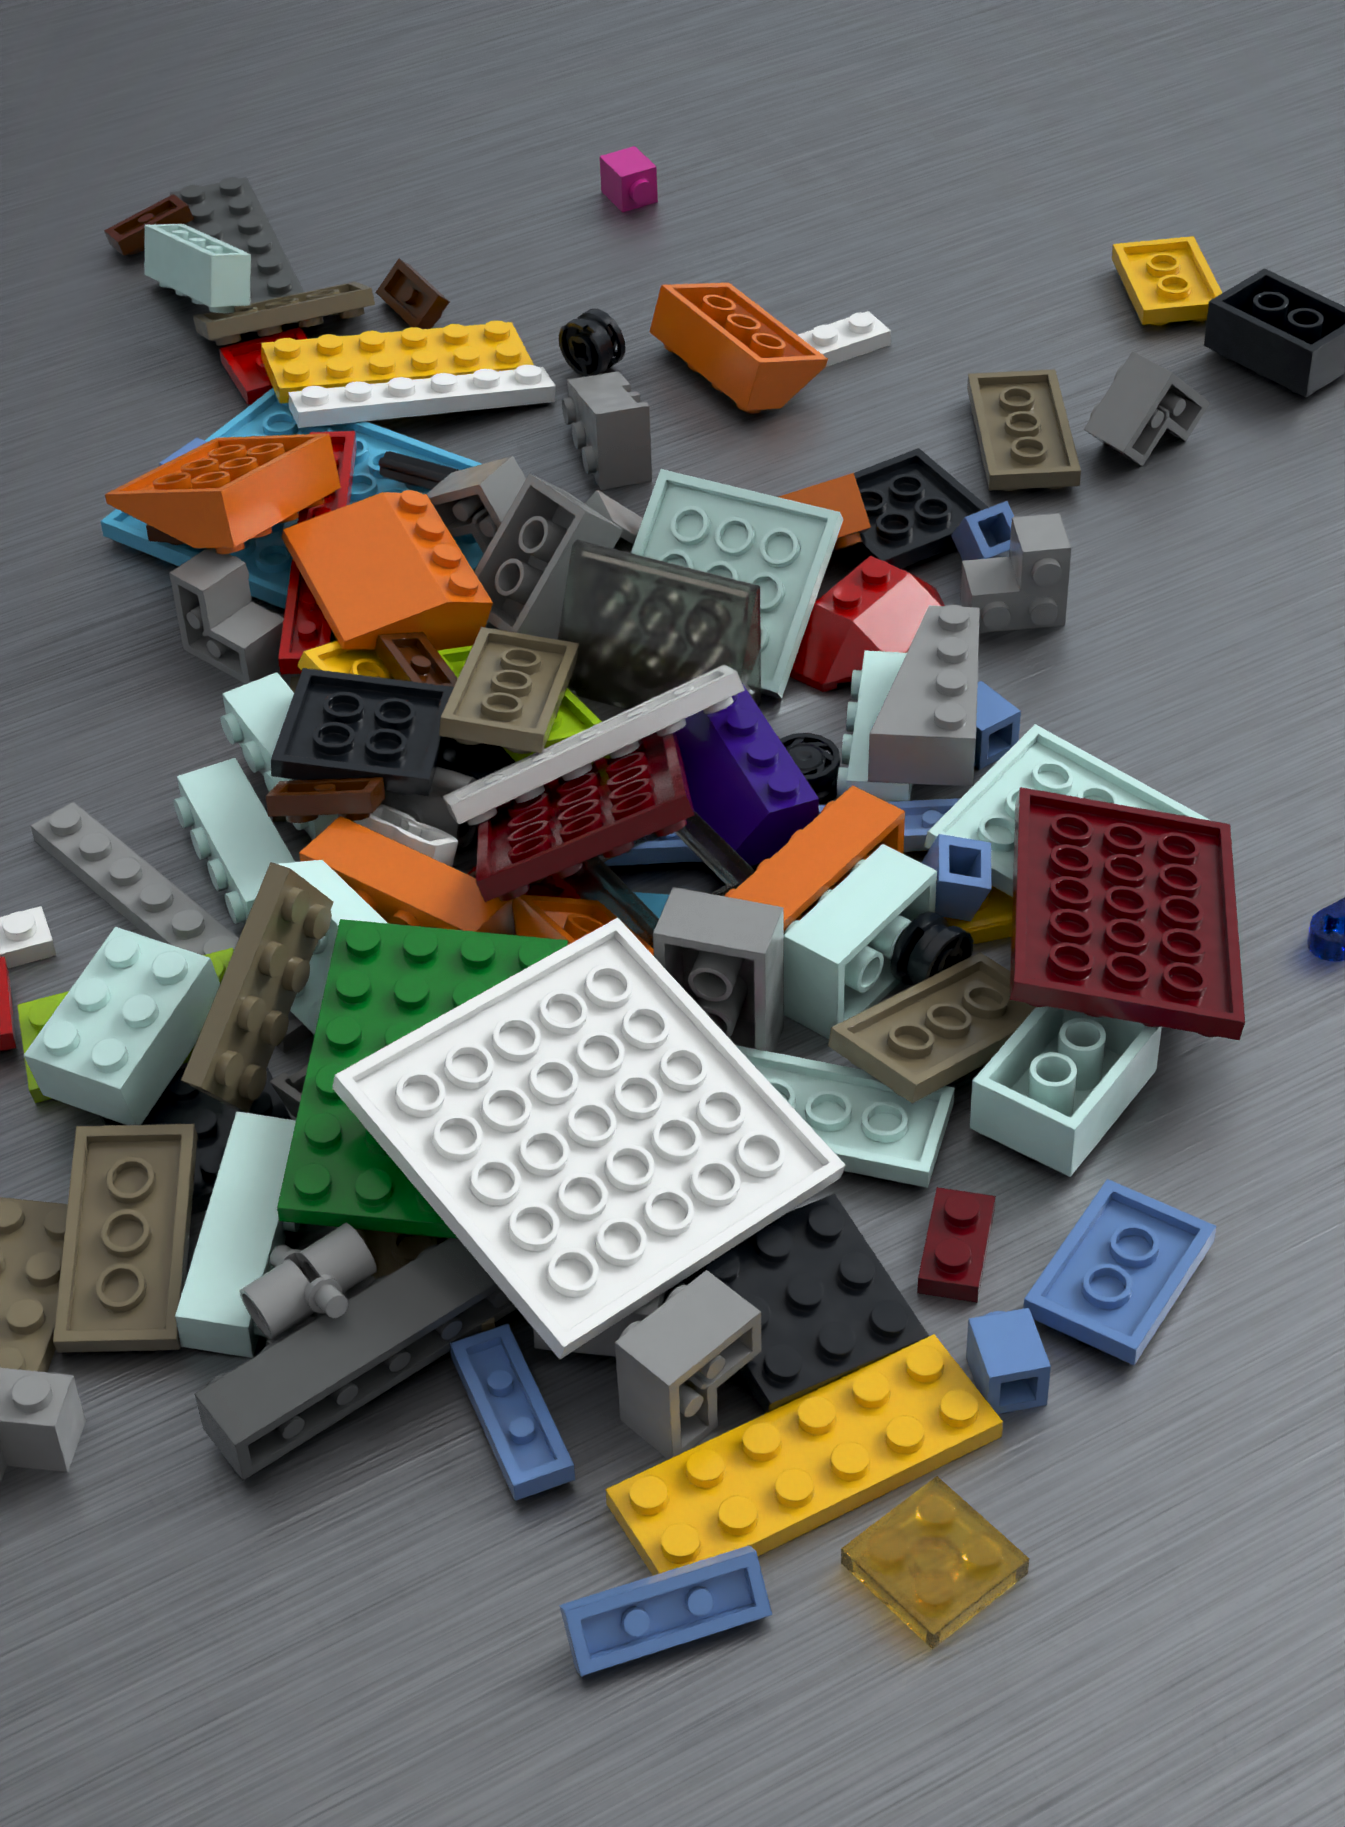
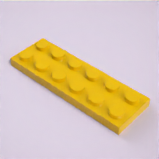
[261,320,534,404]
[605,1334,1003,1576]

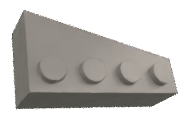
[868,605,980,786]

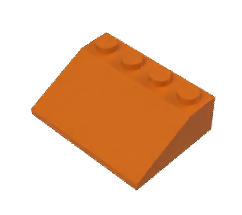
[105,433,341,554]
[281,490,493,651]

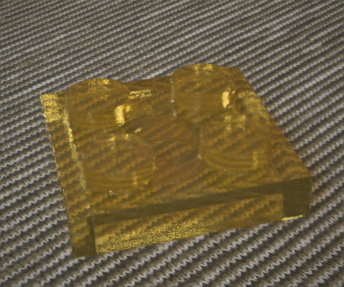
[841,1476,1030,1650]

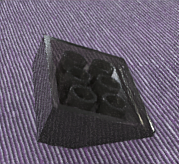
[558,540,761,710]

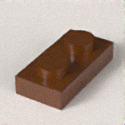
[104,194,194,256]
[375,258,450,329]
[375,632,458,687]
[266,777,385,823]

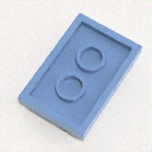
[1023,1179,1216,1365]

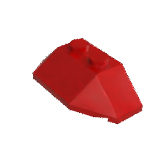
[789,556,945,692]

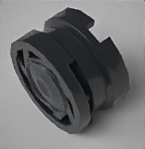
[558,309,625,377]
[780,733,840,804]
[890,911,974,985]

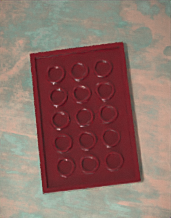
[476,732,695,902]
[1010,787,1245,1040]

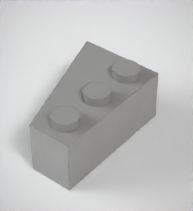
[562,371,652,490]

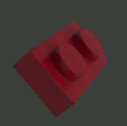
[917,1187,996,1303]

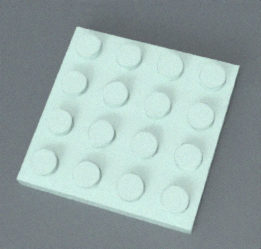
[598,469,843,699]
[924,724,1211,897]

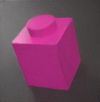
[599,146,658,213]

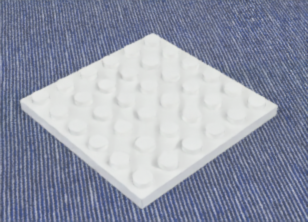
[333,918,846,1359]

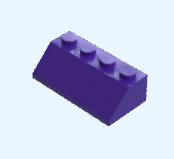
[675,683,819,875]

